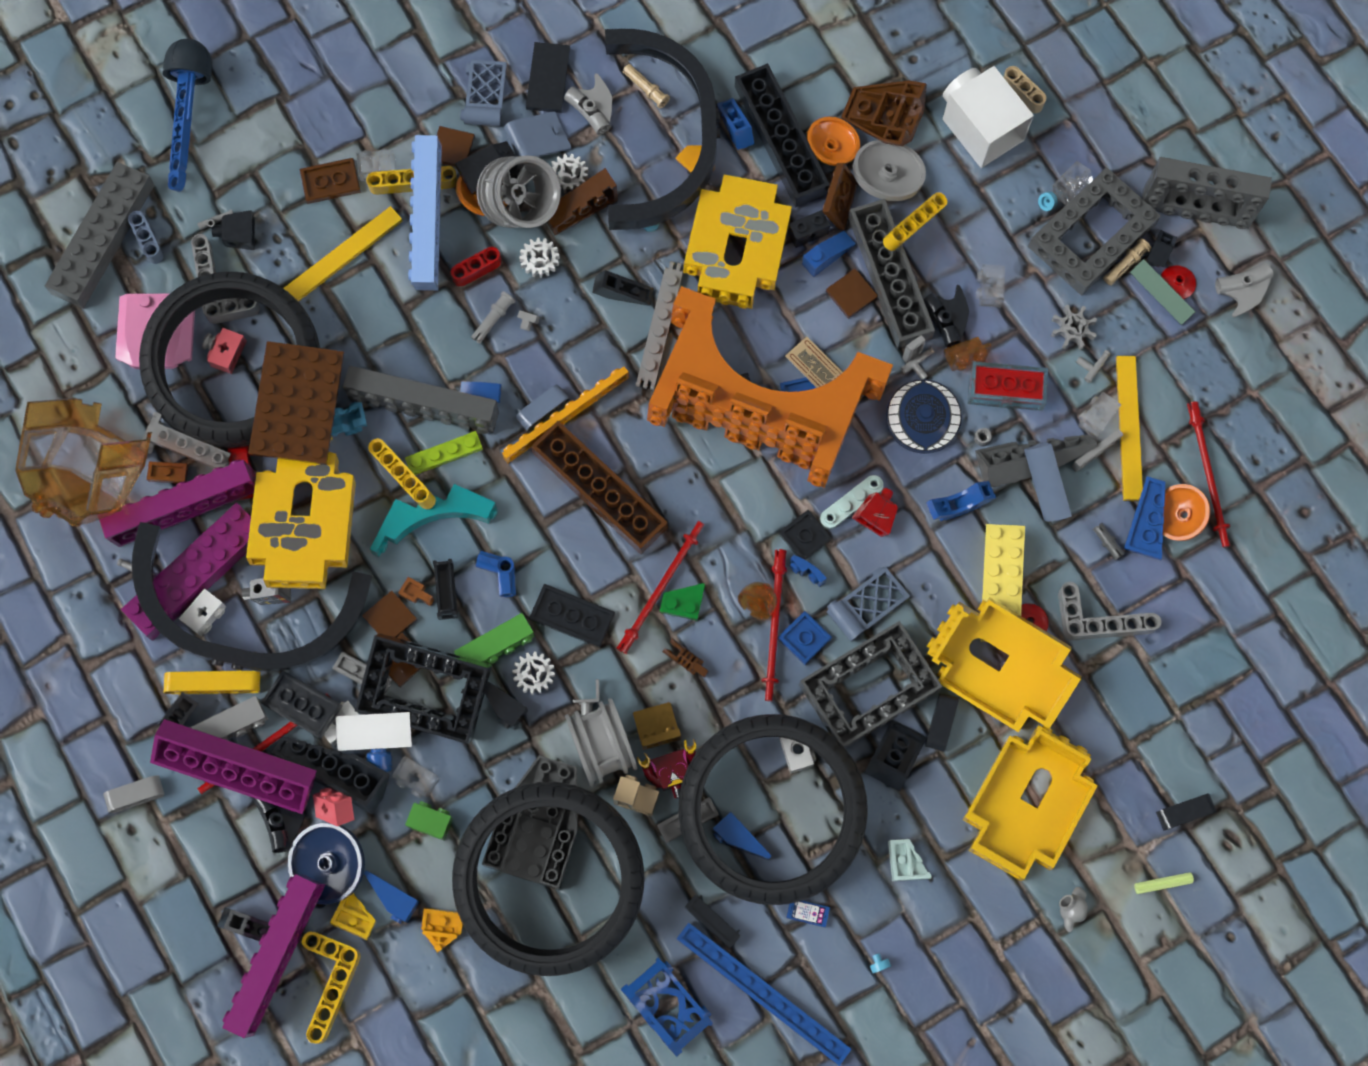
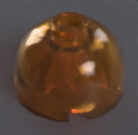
[737,582,777,620]

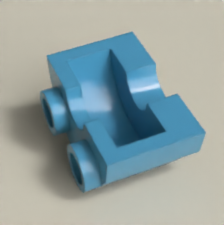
[332,402,367,436]

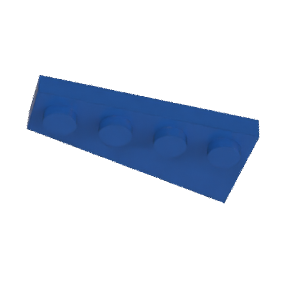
[1124,476,1166,561]

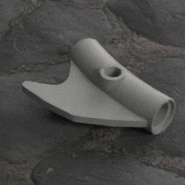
[564,74,612,135]
[1215,263,1273,318]

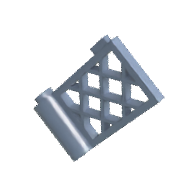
[460,60,507,126]
[827,567,910,642]

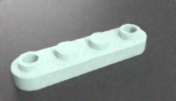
[820,475,883,530]

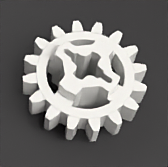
[552,154,588,193]
[519,237,560,278]
[512,652,555,695]

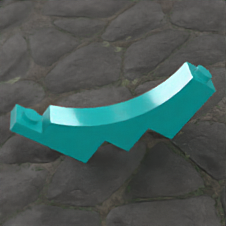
[370,484,498,557]

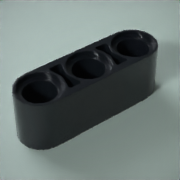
[925,693,959,752]
[1156,793,1217,831]

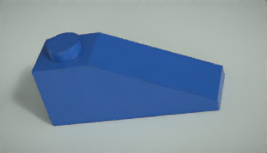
[716,98,754,150]
[802,231,856,277]
[713,812,772,860]
[364,870,420,924]

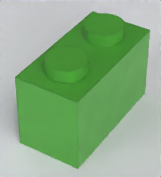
[405,801,453,841]

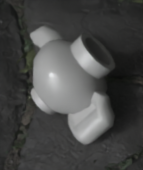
[1059,887,1088,932]

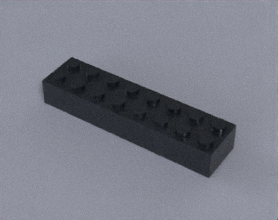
[734,63,830,208]

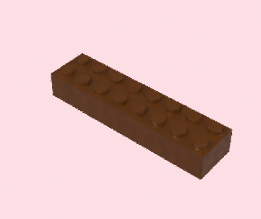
[531,421,668,554]

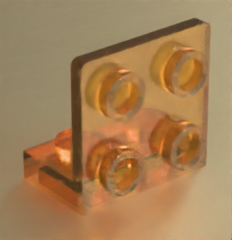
[943,337,991,371]

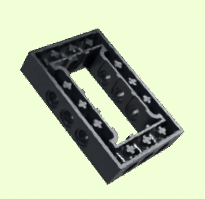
[355,633,492,744]

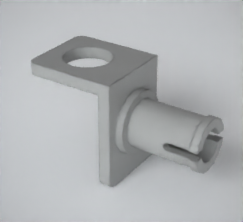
[573,679,600,715]

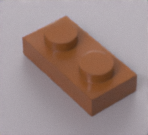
[146,461,189,483]

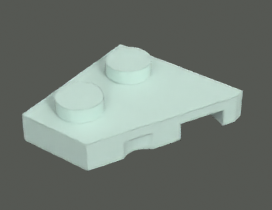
[888,839,931,881]

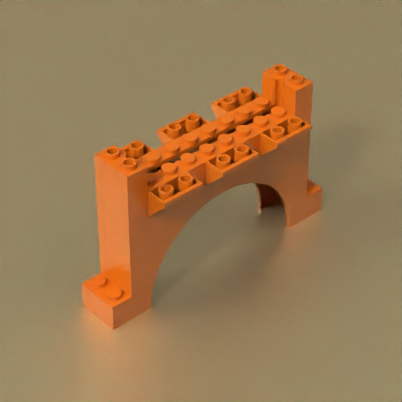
[647,286,893,488]

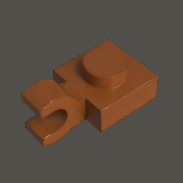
[398,577,435,606]

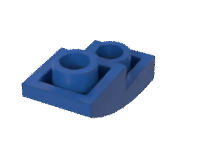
[460,382,501,403]
[790,555,827,587]

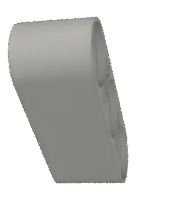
[103,775,165,813]

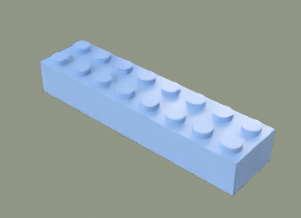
[408,135,442,291]

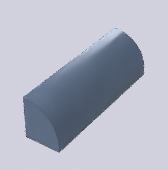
[1024,442,1072,521]

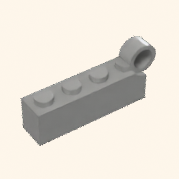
[190,696,269,741]

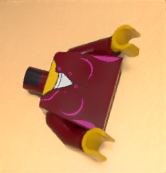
[636,739,696,799]

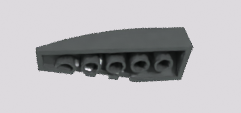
[975,434,1097,487]

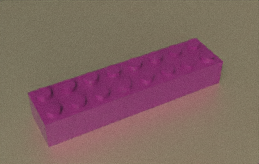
[98,460,256,547]
[121,502,251,641]
[150,719,317,814]
[222,874,325,1038]

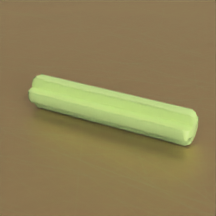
[1134,872,1194,894]

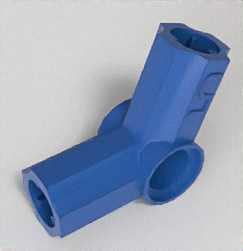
[476,551,516,598]

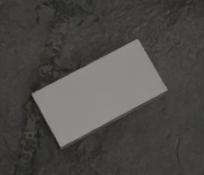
[902,335,925,363]

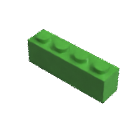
[454,613,535,665]

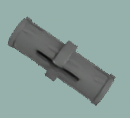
[1092,522,1125,561]

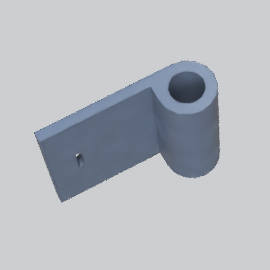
[504,111,571,157]

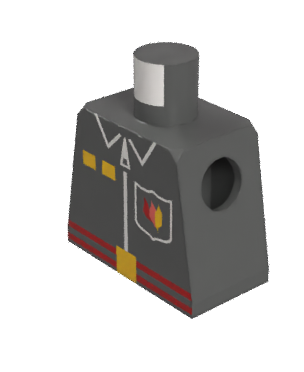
[242,578,291,605]

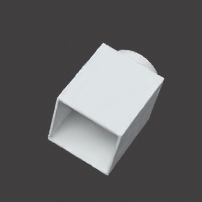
[943,66,1034,168]

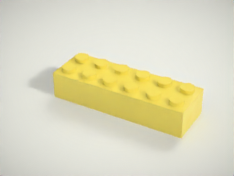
[980,524,1025,642]

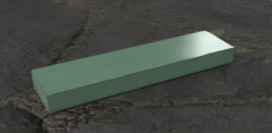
[1130,259,1196,326]

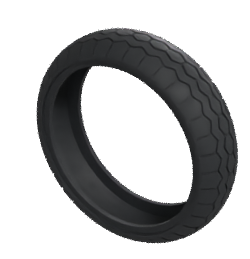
[139,272,320,448]
[678,714,868,905]
[452,782,645,976]

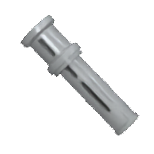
[471,291,516,344]

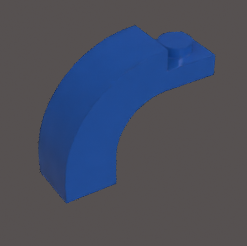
[926,481,996,521]

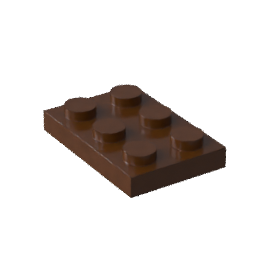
[822,163,858,230]

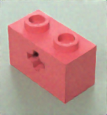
[207,328,247,374]
[313,788,354,826]

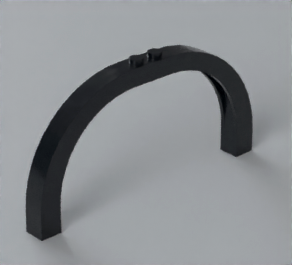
[605,29,720,230]
[132,522,372,671]

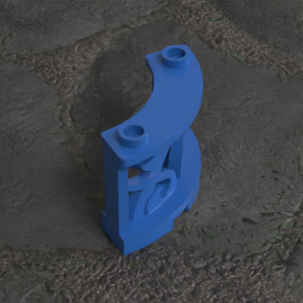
[621,957,713,1057]

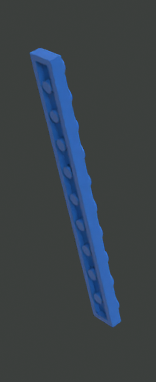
[677,923,851,1066]

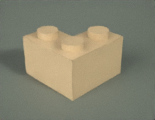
[613,775,659,817]

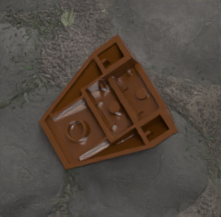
[841,80,927,147]

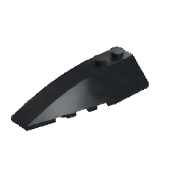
[271,736,390,814]

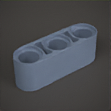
[128,211,164,264]
[516,384,570,432]

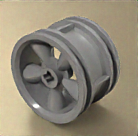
[477,155,561,228]
[565,698,637,787]

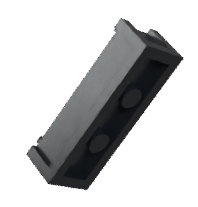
[433,559,458,620]
[685,895,741,949]

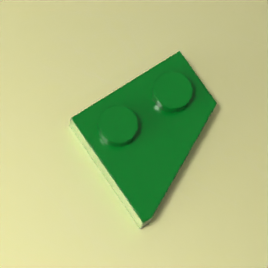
[660,583,705,621]

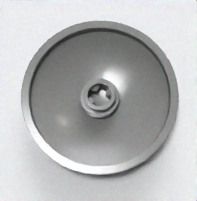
[853,140,926,201]

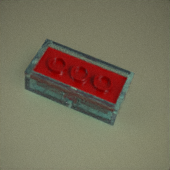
[968,361,1048,411]

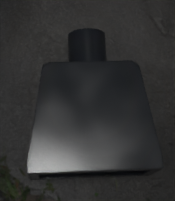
[211,210,255,250]

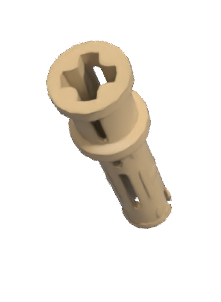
[623,64,670,109]
[1103,238,1151,286]

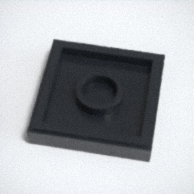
[778,510,832,560]

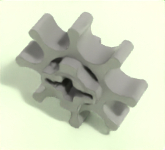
[1051,305,1097,350]

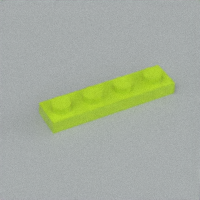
[405,431,483,475]

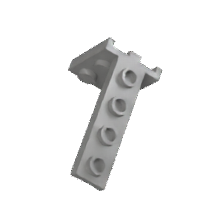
[138,412,231,469]

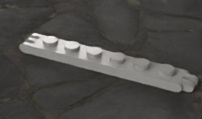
[636,261,683,390]

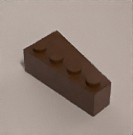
[546,168,618,235]

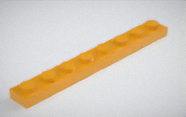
[502,366,629,464]

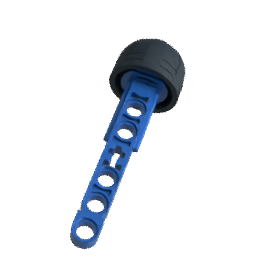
[162,39,212,192]

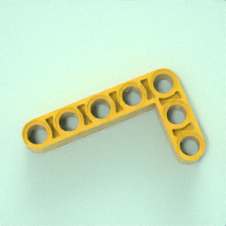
[302,932,361,1044]

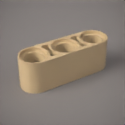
[1003,66,1046,113]

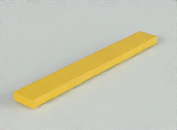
[284,206,403,302]
[1116,356,1143,501]

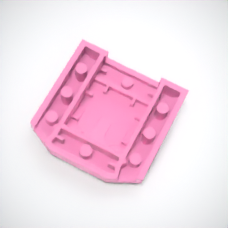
[115,294,195,369]

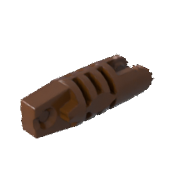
[662,638,710,677]

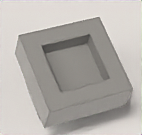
[517,310,540,331]

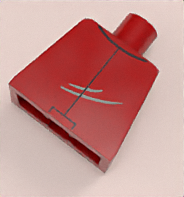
[852,488,898,537]

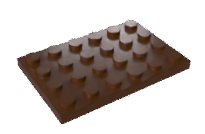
[249,341,344,465]

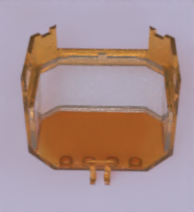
[15,398,152,527]

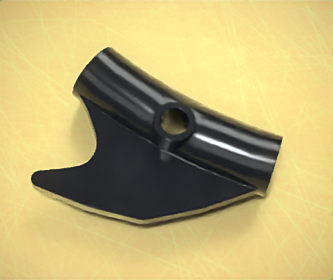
[923,285,969,348]
[254,799,305,853]

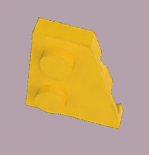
[330,893,376,940]

